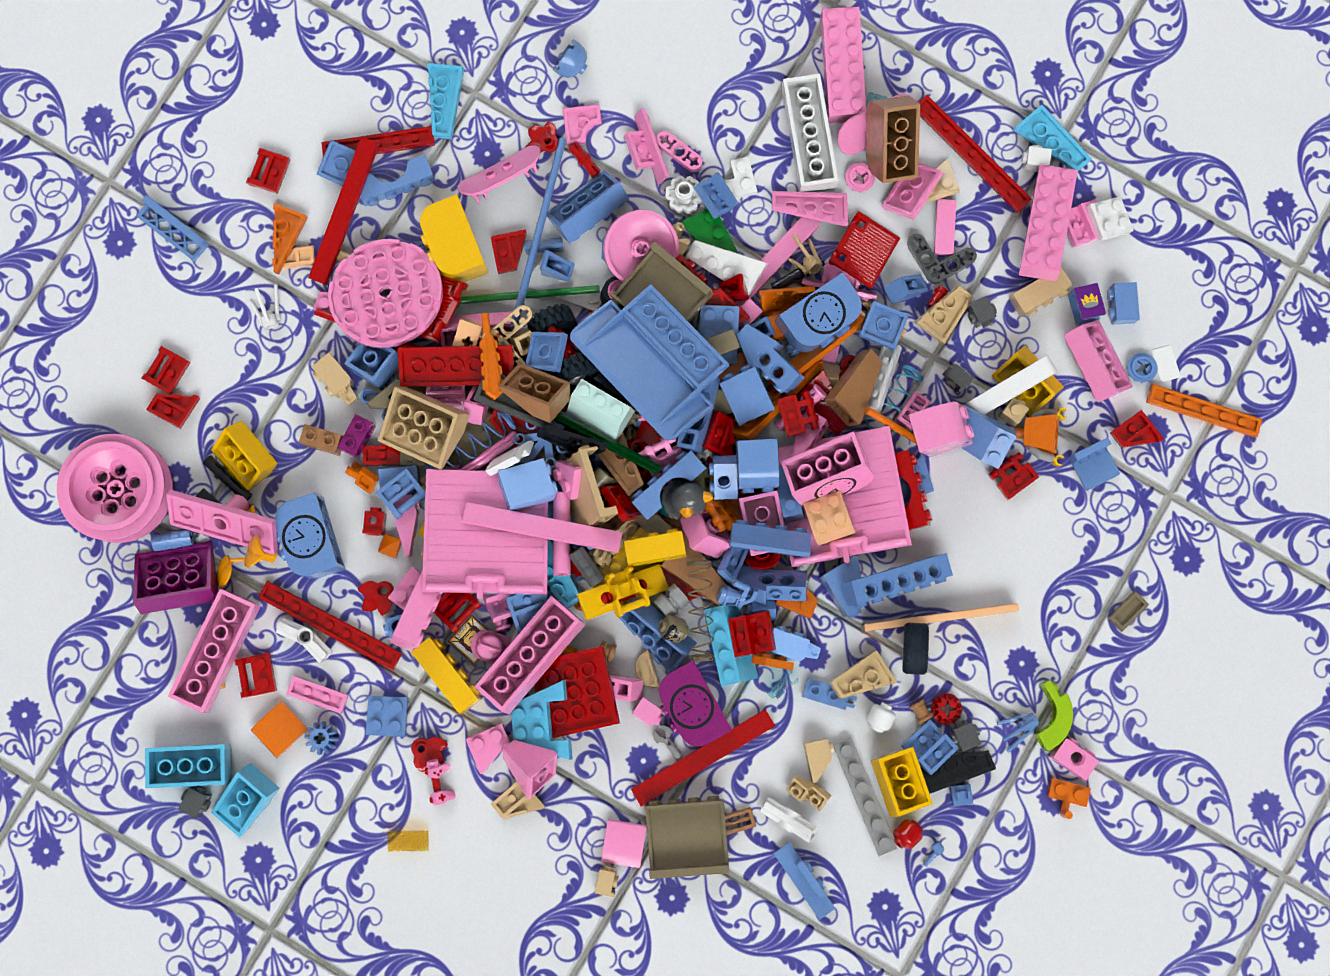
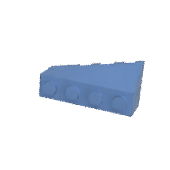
[619,597,697,675]

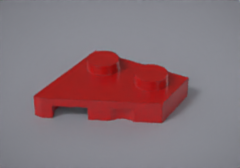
[490,229,527,274]
[1110,410,1164,448]

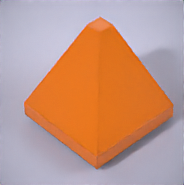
[378,534,402,559]

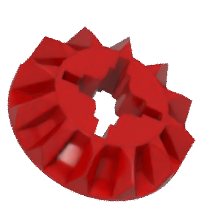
[931,693,963,725]

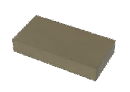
[1107,591,1149,632]

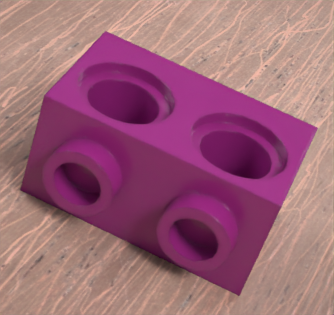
[337,414,376,460]

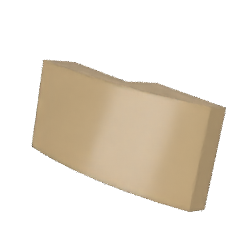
[786,776,832,811]

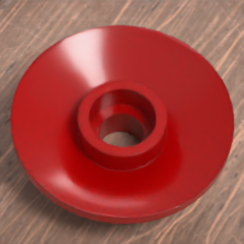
[744,550,782,569]

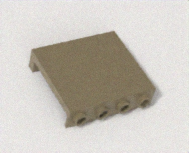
[609,241,714,322]
[644,796,730,879]

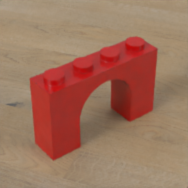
[895,450,932,531]

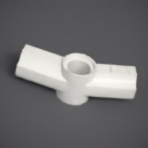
[276,617,333,663]
[760,797,819,843]

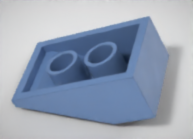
[962,405,1017,469]

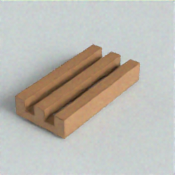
[725,807,757,835]

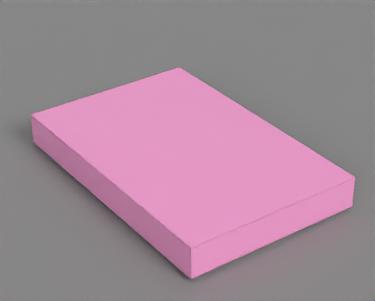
[881,163,943,220]

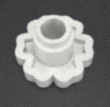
[665,176,702,214]

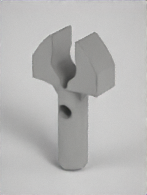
[653,725,682,759]

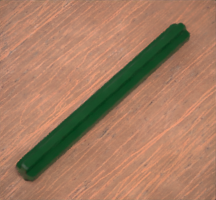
[555,413,661,474]

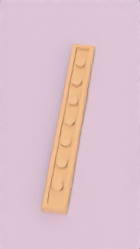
[862,603,1019,632]

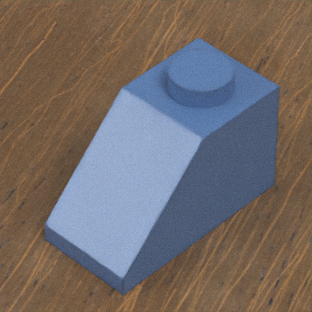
[884,274,929,304]

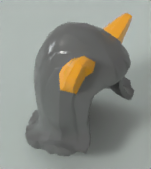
[661,478,714,519]

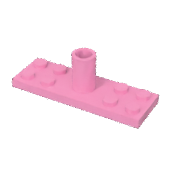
[166,490,278,555]

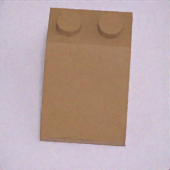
[498,363,570,423]

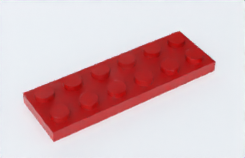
[398,345,515,387]

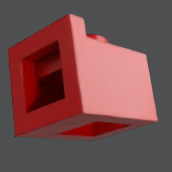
[362,507,387,536]

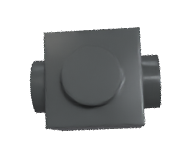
[966,296,997,328]
[950,720,981,752]
[178,786,212,818]

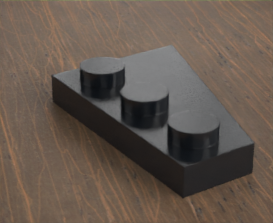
[537,425,607,457]

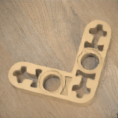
[491,305,533,365]

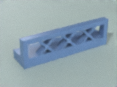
[136,195,209,262]

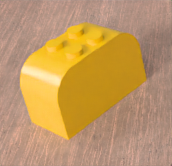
[420,194,489,282]

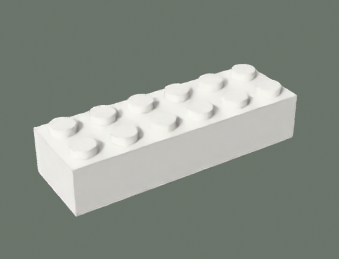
[781,74,839,192]

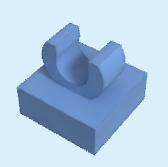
[950,783,973,806]

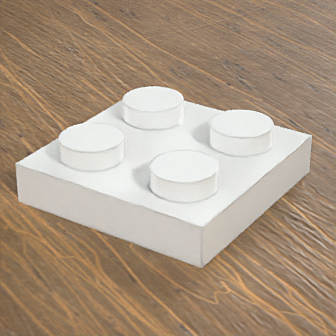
[1086,196,1134,241]

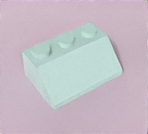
[566,379,635,442]

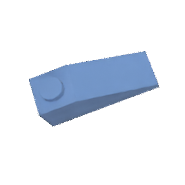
[777,466,805,523]

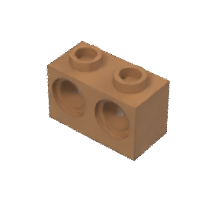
[299,424,343,456]

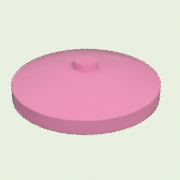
[603,210,679,282]

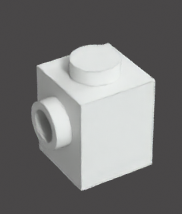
[1021,145,1052,172]

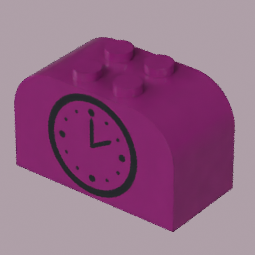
[659,661,732,746]

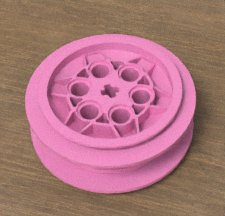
[57,434,173,543]

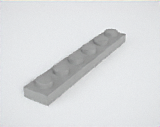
[833,738,897,856]

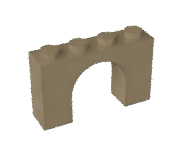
[705,328,740,415]

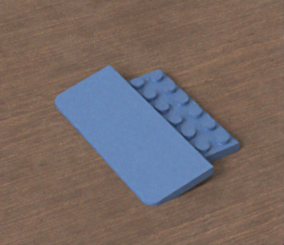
[570,284,729,440]

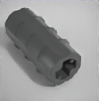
[568,546,605,587]

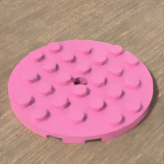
[328,239,443,348]

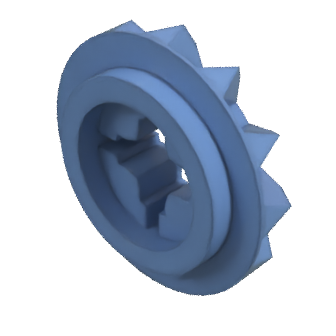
[1126,353,1158,383]

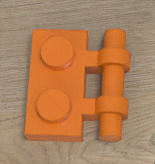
[705,496,740,532]

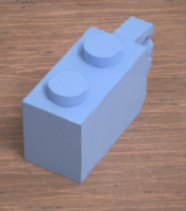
[769,625,821,661]

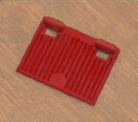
[828,211,900,289]
[418,275,468,343]

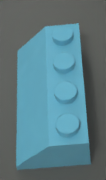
[704,605,758,686]

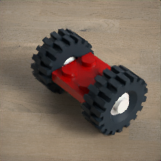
[527,304,600,393]

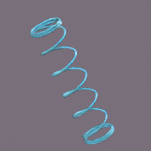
[866,365,924,430]

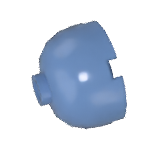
[553,39,588,78]

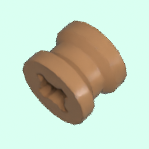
[600,640,617,663]

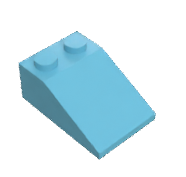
[211,763,280,838]

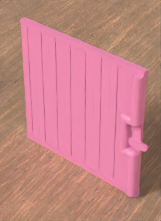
[778,426,912,567]
[422,469,548,600]

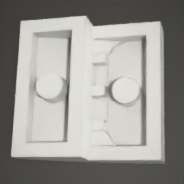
[485,440,534,476]

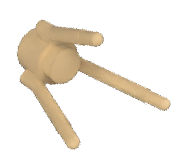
[788,234,823,275]

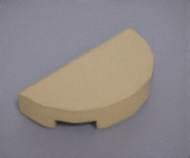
[635,650,660,688]

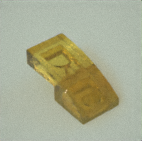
[387,830,428,852]

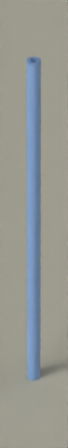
[510,138,566,329]

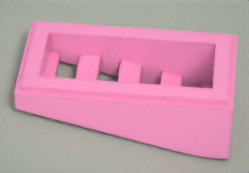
[894,391,931,431]

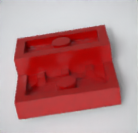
[728,611,776,657]

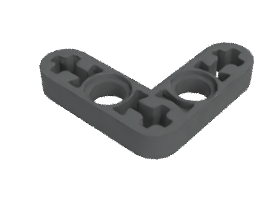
[907,234,977,284]

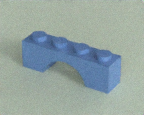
[360,155,435,206]
[676,377,721,453]
[631,450,706,520]

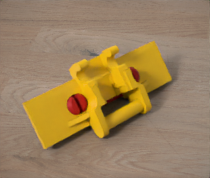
[576,564,669,620]

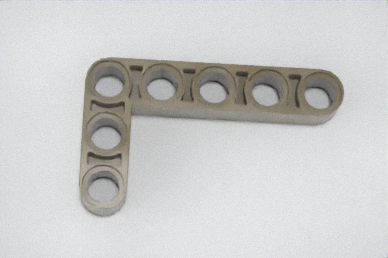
[594,467,675,535]

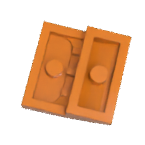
[251,701,307,758]

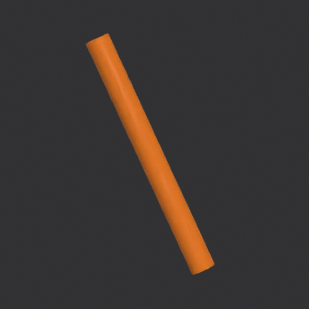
[864,406,917,444]

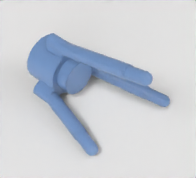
[997,713,1040,753]

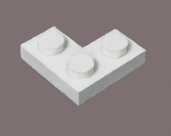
[725,157,757,199]

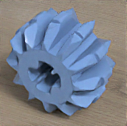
[304,721,339,755]

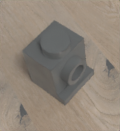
[942,364,974,396]

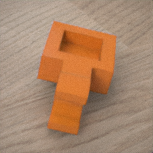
[345,461,379,494]

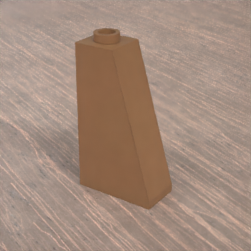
[824,349,883,427]
[661,534,727,607]

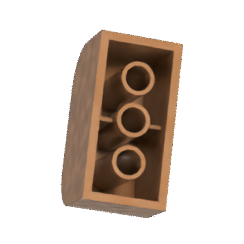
[866,96,920,183]

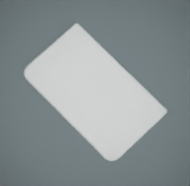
[1152,345,1181,382]

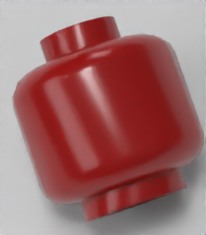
[893,820,923,850]

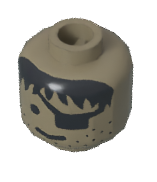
[658,615,689,643]

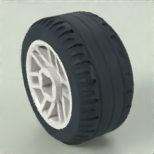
[902,623,929,675]

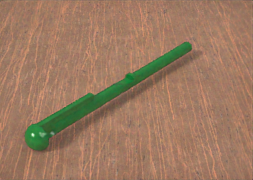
[457,285,600,308]

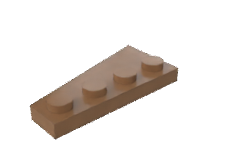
[597,432,645,497]

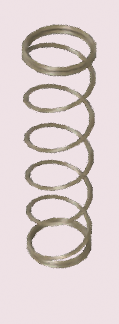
[686,560,714,661]

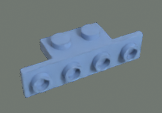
[773,842,835,920]

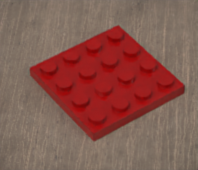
[534,646,620,738]

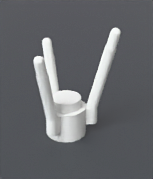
[249,284,281,330]

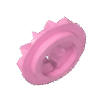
[845,163,875,193]

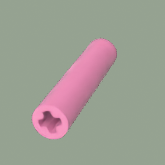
[553,492,571,576]

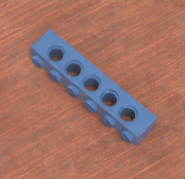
[841,553,953,608]

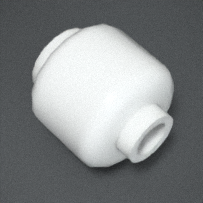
[867,702,896,733]

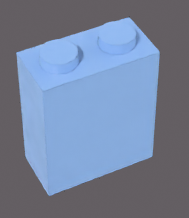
[498,458,558,511]

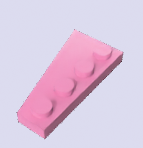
[772,191,848,227]

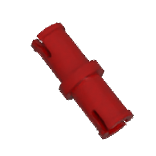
[568,142,601,178]

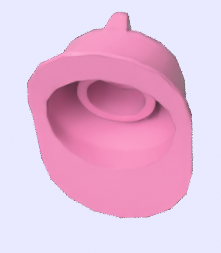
[471,630,512,664]

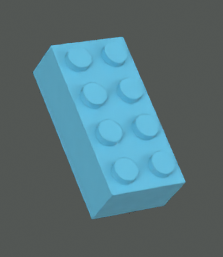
[145,744,231,788]

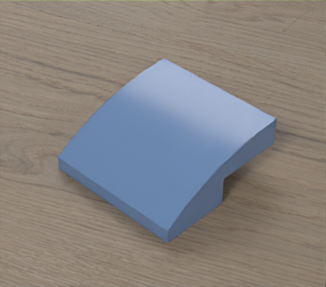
[901,719,959,775]

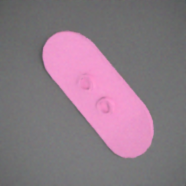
[837,94,917,155]
[457,146,541,203]

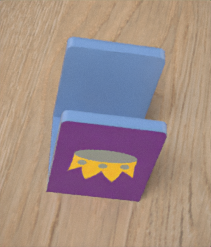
[1067,283,1106,325]

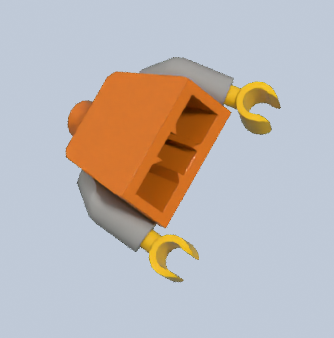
[1014,407,1067,466]

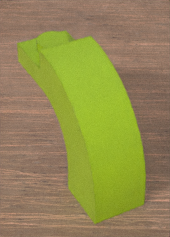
[1034,680,1073,751]

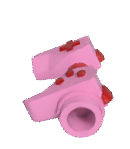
[425,759,456,805]

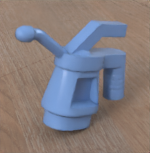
[716,578,759,617]

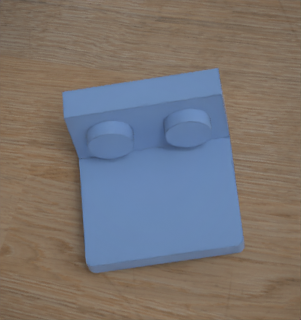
[1068,437,1120,491]

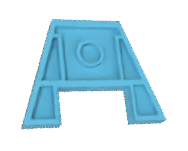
[511,680,573,760]

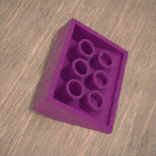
[133,541,218,614]

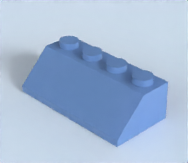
[547,170,629,243]
[729,520,811,557]

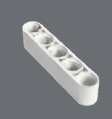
[966,355,1057,414]

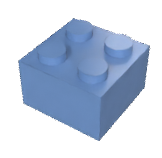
[344,343,399,390]

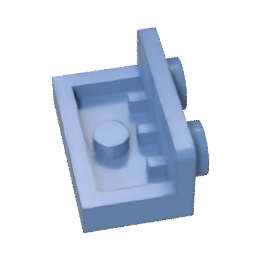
[694,172,738,219]

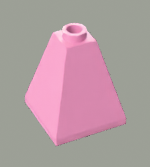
[502,740,557,799]

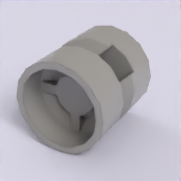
[653,584,690,616]

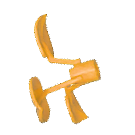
[217,505,277,589]

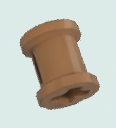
[909,698,934,724]

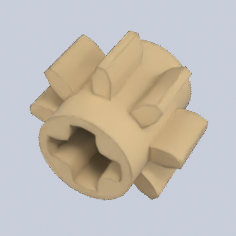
[588,548,612,569]

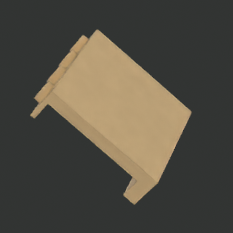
[565,445,618,528]

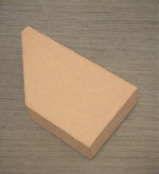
[282,245,316,269]

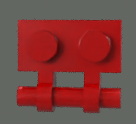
[777,391,819,437]
[988,452,1039,500]

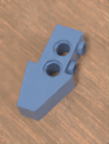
[737,324,805,394]
[728,566,808,605]

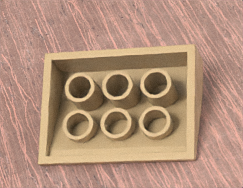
[378,387,470,469]

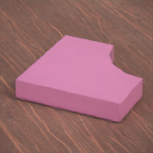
[563,104,602,146]

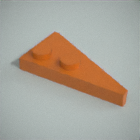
[272,203,308,275]

